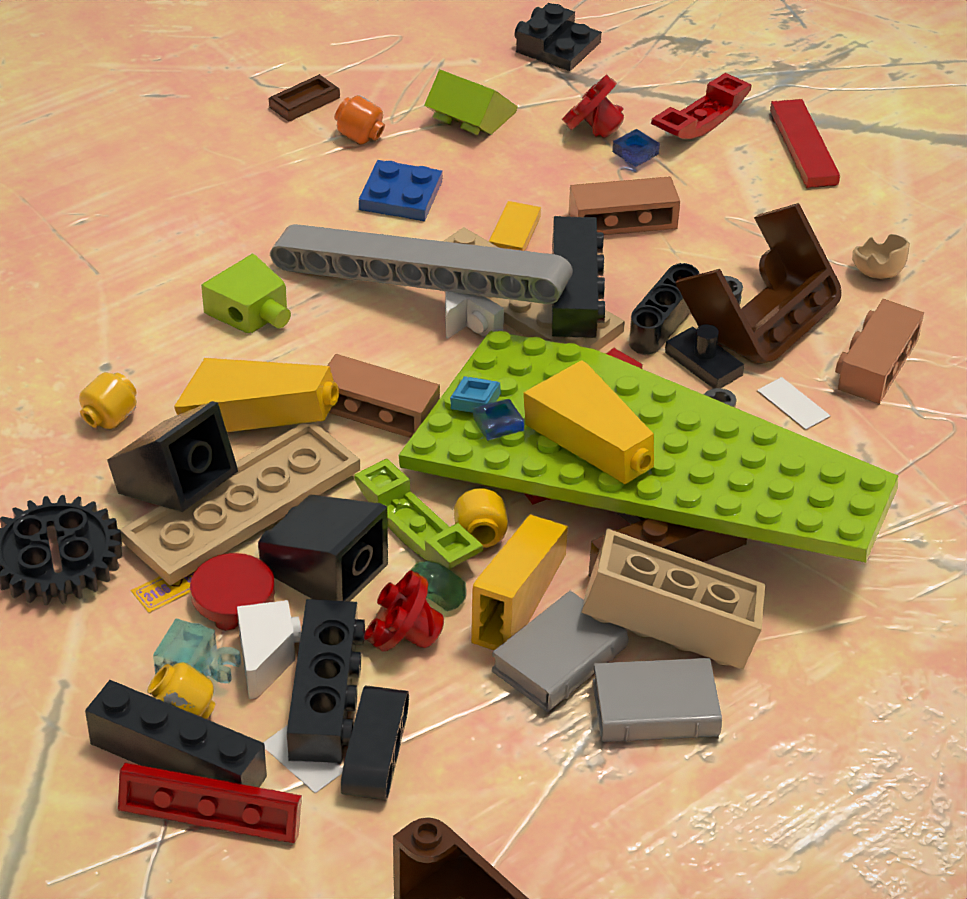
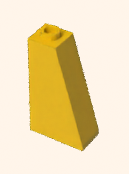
[174,358,339,432]
[523,360,654,484]
[471,514,568,650]

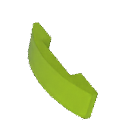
[354,458,483,569]

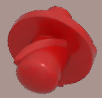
[561,74,624,137]
[364,570,444,652]

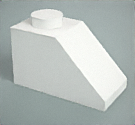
[237,600,301,699]

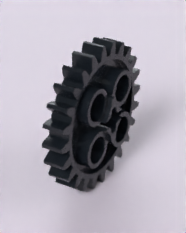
[0,495,123,605]

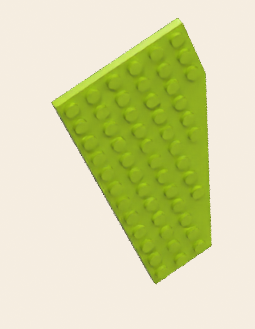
[398,331,899,563]

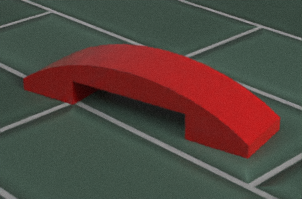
[651,73,752,139]

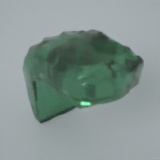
[400,561,467,611]

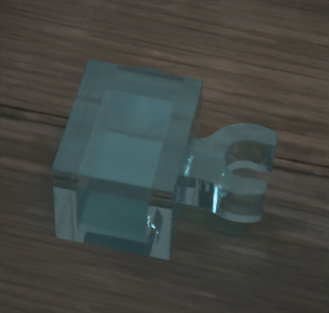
[153,618,241,683]

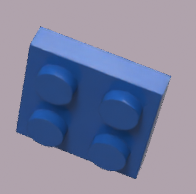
[359,160,443,221]

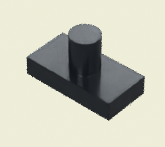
[665,324,744,389]

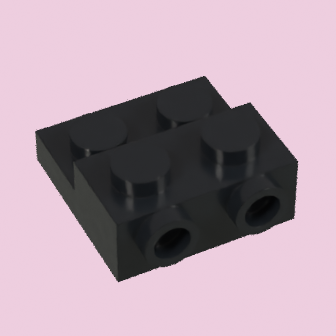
[514,3,602,71]

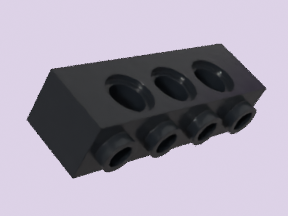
[287,599,365,764]

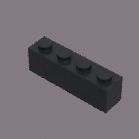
[552,216,605,338]
[85,680,267,787]

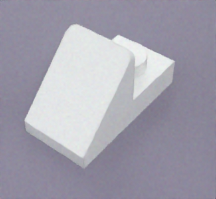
[445,291,504,339]

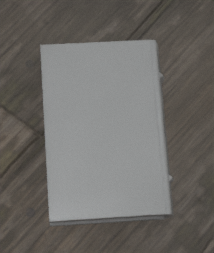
[492,591,628,712]
[593,658,722,742]

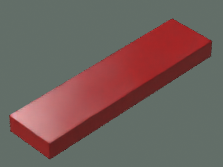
[770,99,840,188]
[118,763,302,844]

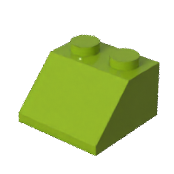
[424,69,518,136]

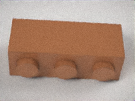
[568,176,680,235]
[835,299,924,404]
[327,354,440,438]

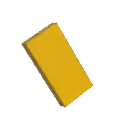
[489,201,541,251]

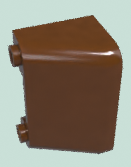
[393,817,529,899]

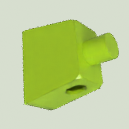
[201,253,291,333]

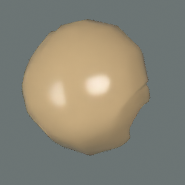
[852,234,910,279]

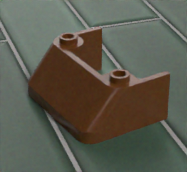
[675,203,842,364]

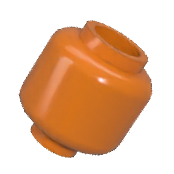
[334,95,385,145]

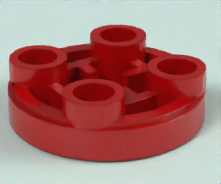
[190,553,275,631]

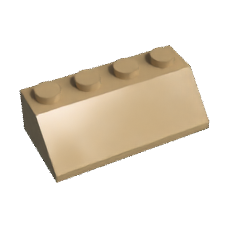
[581,528,765,669]

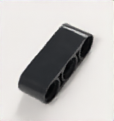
[629,263,700,354]
[341,685,409,801]

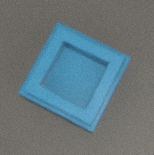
[450,376,501,415]

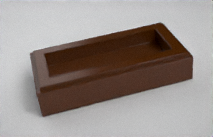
[268,74,340,122]

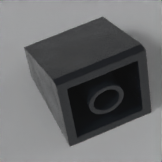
[107,401,238,512]
[258,494,388,601]

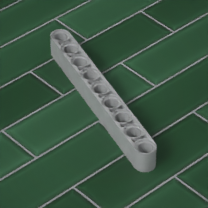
[270,224,573,304]

